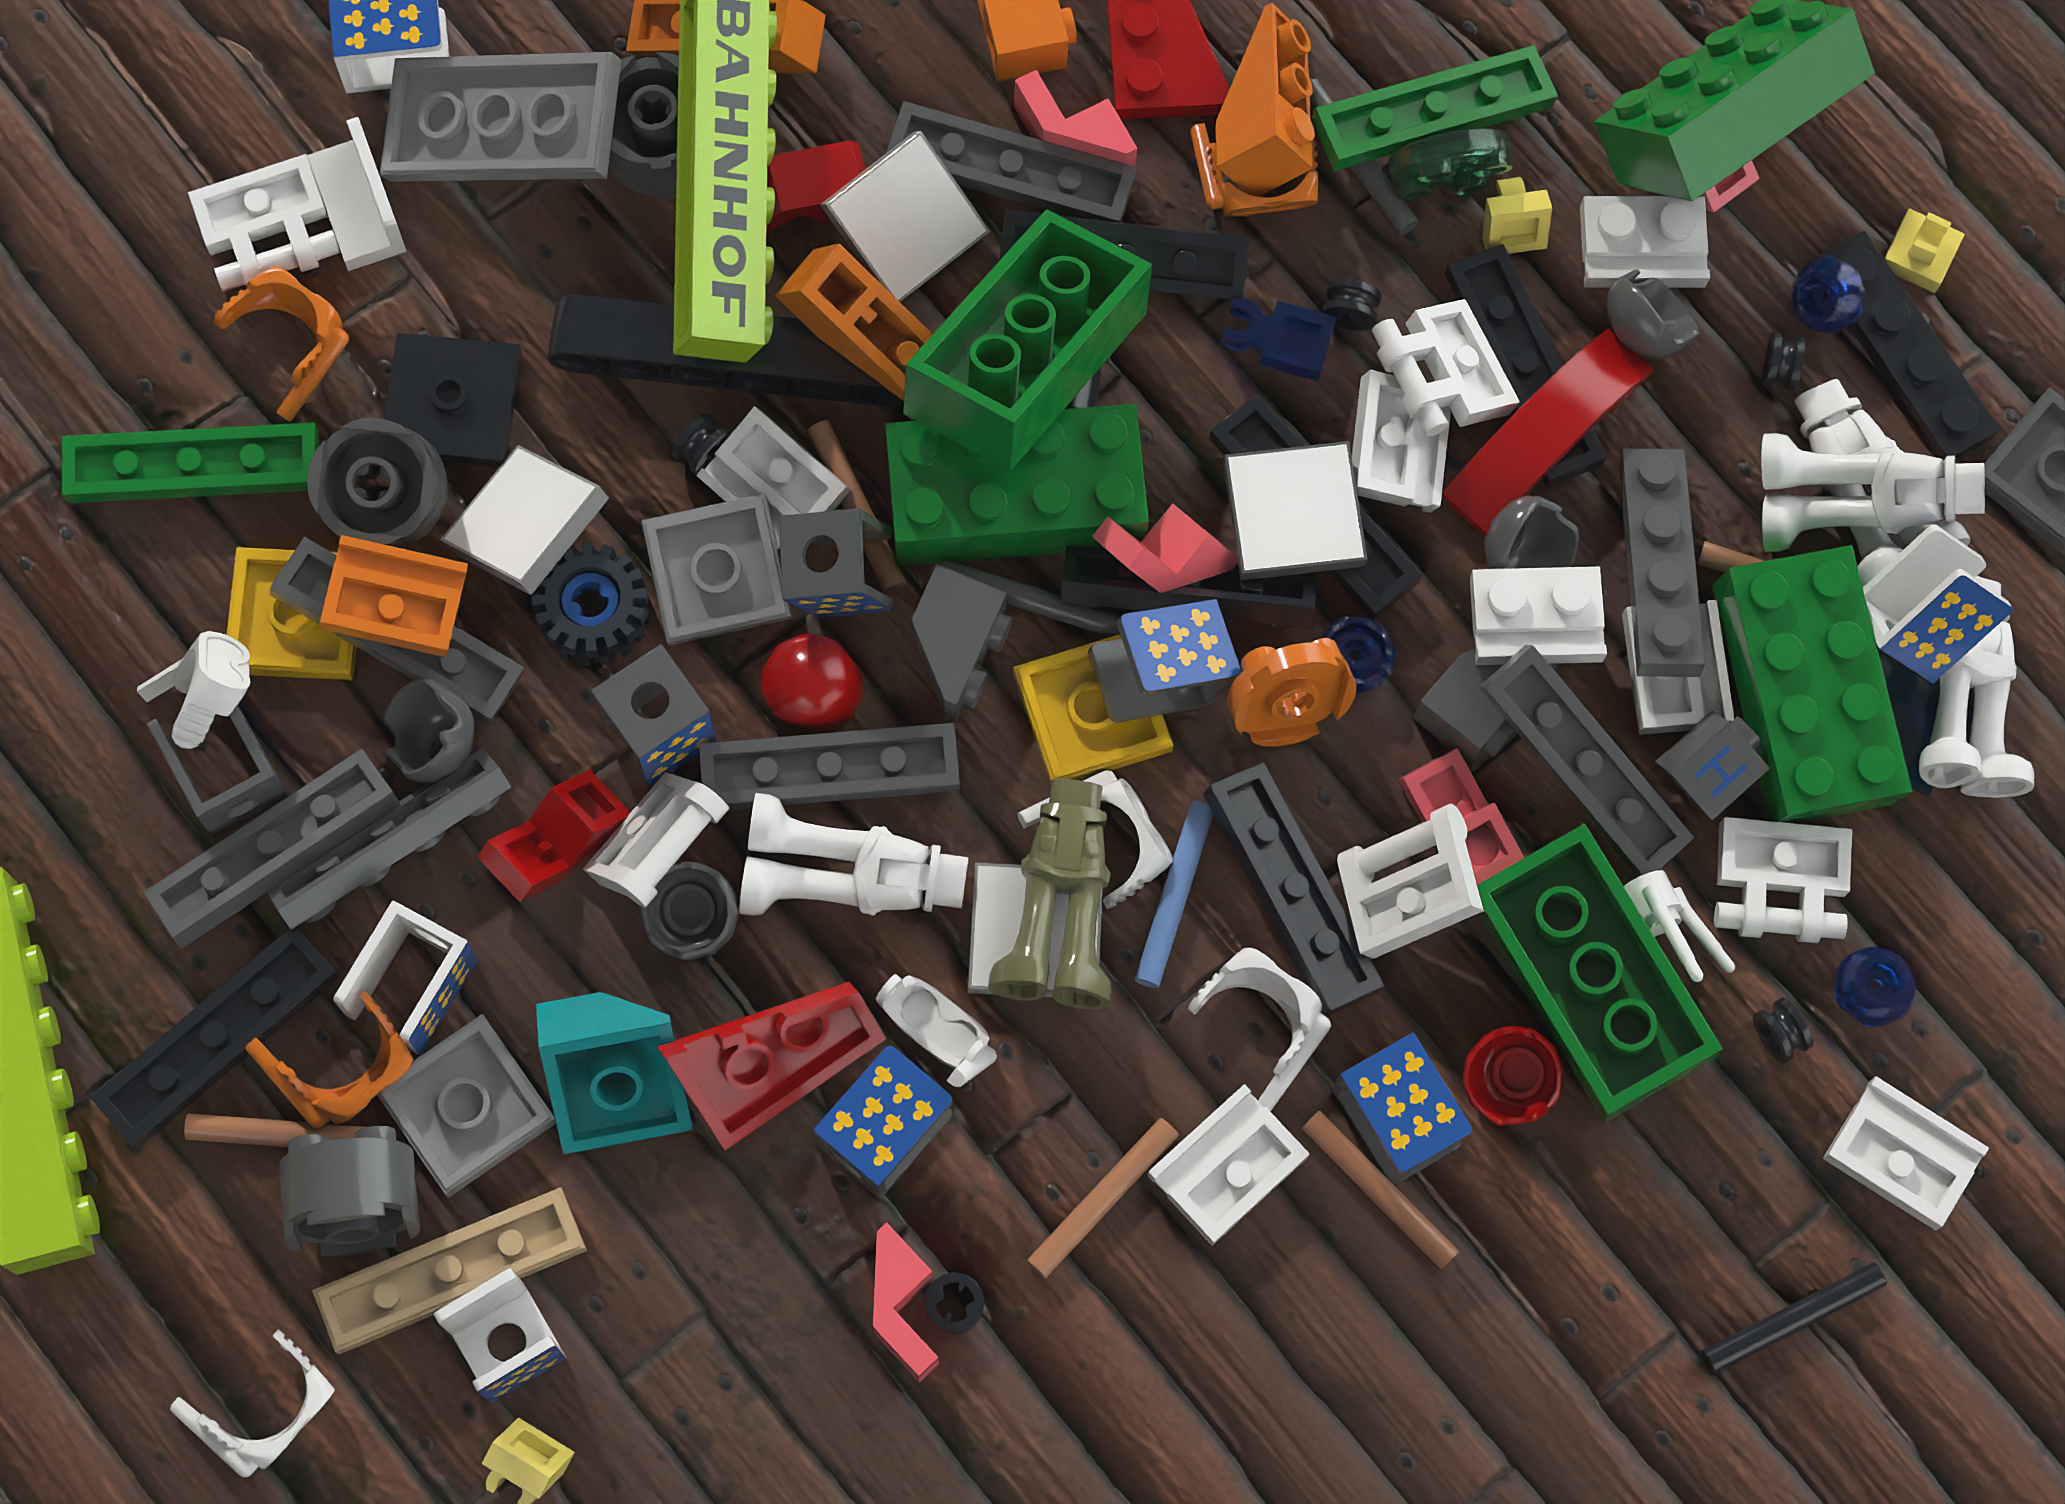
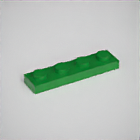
[1311,45,1558,171]
[62,423,319,503]

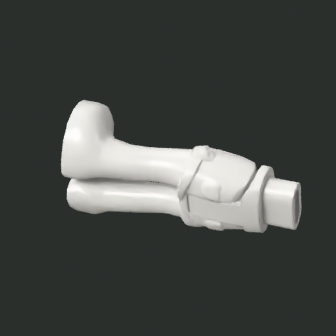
[1794,379,1970,587]
[1761,433,1985,552]
[1919,576,2034,798]
[739,793,968,916]

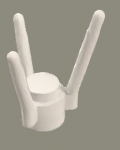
[1623,870,1735,982]

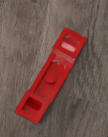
[1441,329,1654,538]

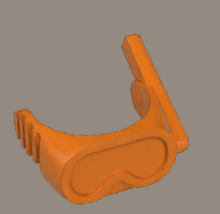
[1190,123,1318,217]
[213,266,349,422]
[245,990,413,1129]

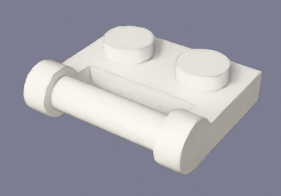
[583,772,729,908]
[1337,804,1484,959]

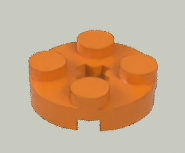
[1227,638,1356,747]

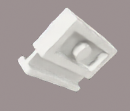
[1580,196,1710,288]
[1352,370,1451,513]
[696,406,851,549]
[1470,567,1607,665]
[1622,600,1734,735]
[1823,1076,1989,1231]
[1147,1084,1309,1246]

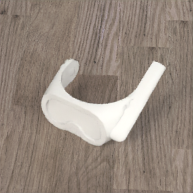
[137,631,250,749]
[1017,770,1173,909]
[1188,948,1331,1112]
[876,974,997,1087]
[170,1329,335,1477]

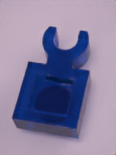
[1221,298,1337,382]

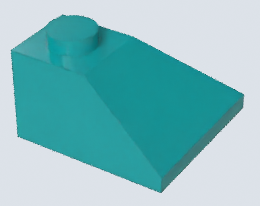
[536,992,693,1154]

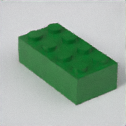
[1594,0,1875,201]
[904,209,1152,472]
[885,404,1149,566]
[1712,545,1912,824]
[1477,824,1723,1123]

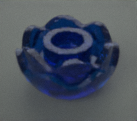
[1791,256,1865,334]
[1320,616,1397,693]
[1835,947,1916,1028]

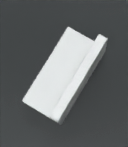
[307,117,407,271]

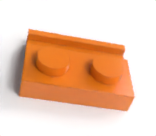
[320,535,468,658]

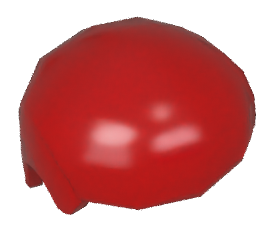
[761,633,863,734]
[1462,1026,1565,1126]

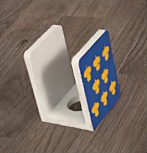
[329,0,450,93]
[1863,525,2013,684]
[333,900,478,1056]
[434,1268,567,1404]

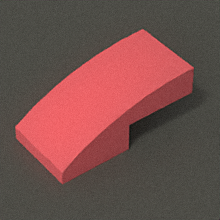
[1398,748,1524,885]

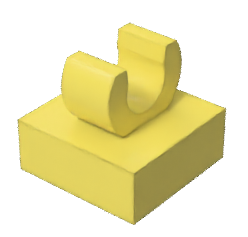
[1482,177,1552,254]
[1884,208,1964,294]
[482,1418,575,1504]

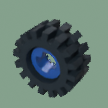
[532,542,650,666]

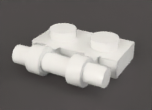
[188,154,341,292]
[1372,299,1520,437]
[1714,817,1852,943]

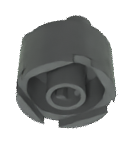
[608,52,679,200]
[307,418,447,548]
[279,1126,420,1256]

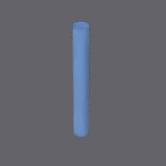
[1135,801,1214,988]

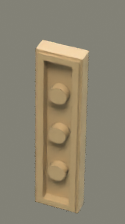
[312,1187,587,1355]

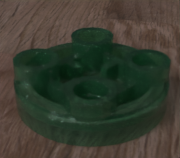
[1388,129,1513,201]

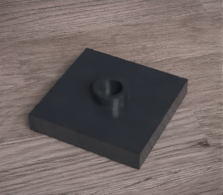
[384,333,522,467]

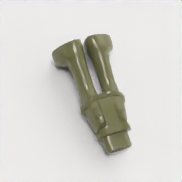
[988,778,1112,1010]

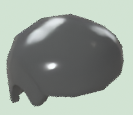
[1607,269,1700,359]
[1484,495,1579,569]
[383,678,474,783]
[639,861,739,960]

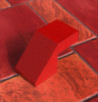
[766,140,866,235]
[477,770,631,902]

